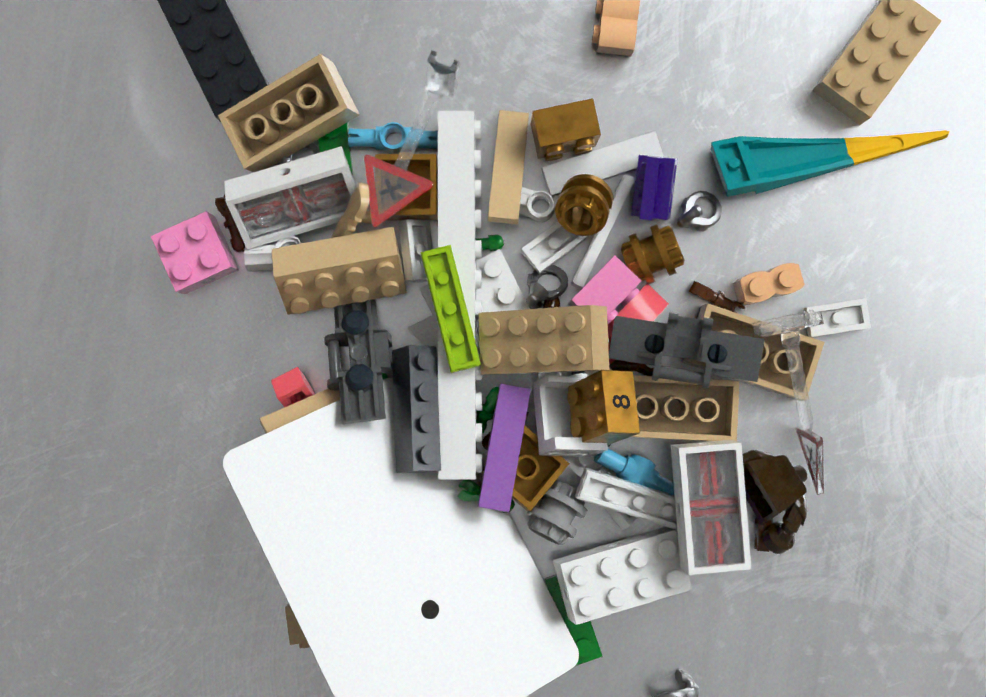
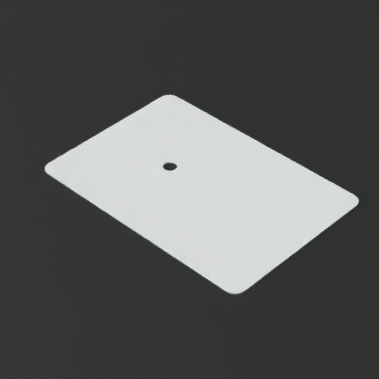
[223,371,579,697]

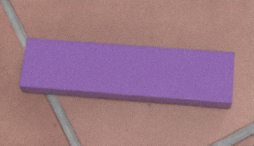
[477,383,531,512]

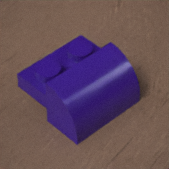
[631,155,678,220]

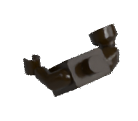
[742,450,807,554]

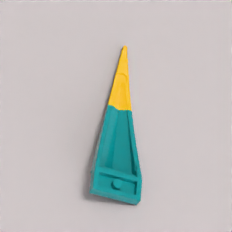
[710,130,950,197]

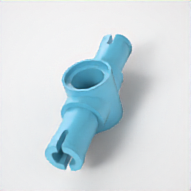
[348,122,438,154]
[594,449,675,496]

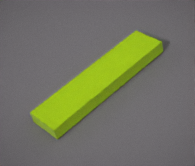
[420,245,481,373]

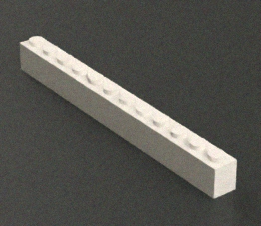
[438,111,483,480]

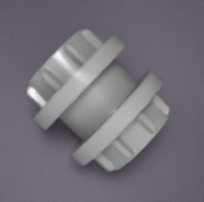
[526,480,588,545]

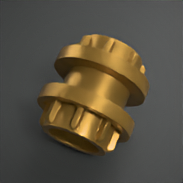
[555,174,613,236]
[621,224,685,285]

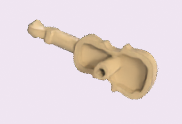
[331,182,372,238]

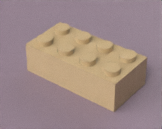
[812,0,942,125]
[218,54,360,172]
[272,227,407,315]
[683,304,825,400]
[479,305,609,375]
[631,375,740,441]

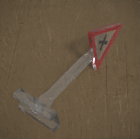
[364,50,460,227]
[752,310,824,495]

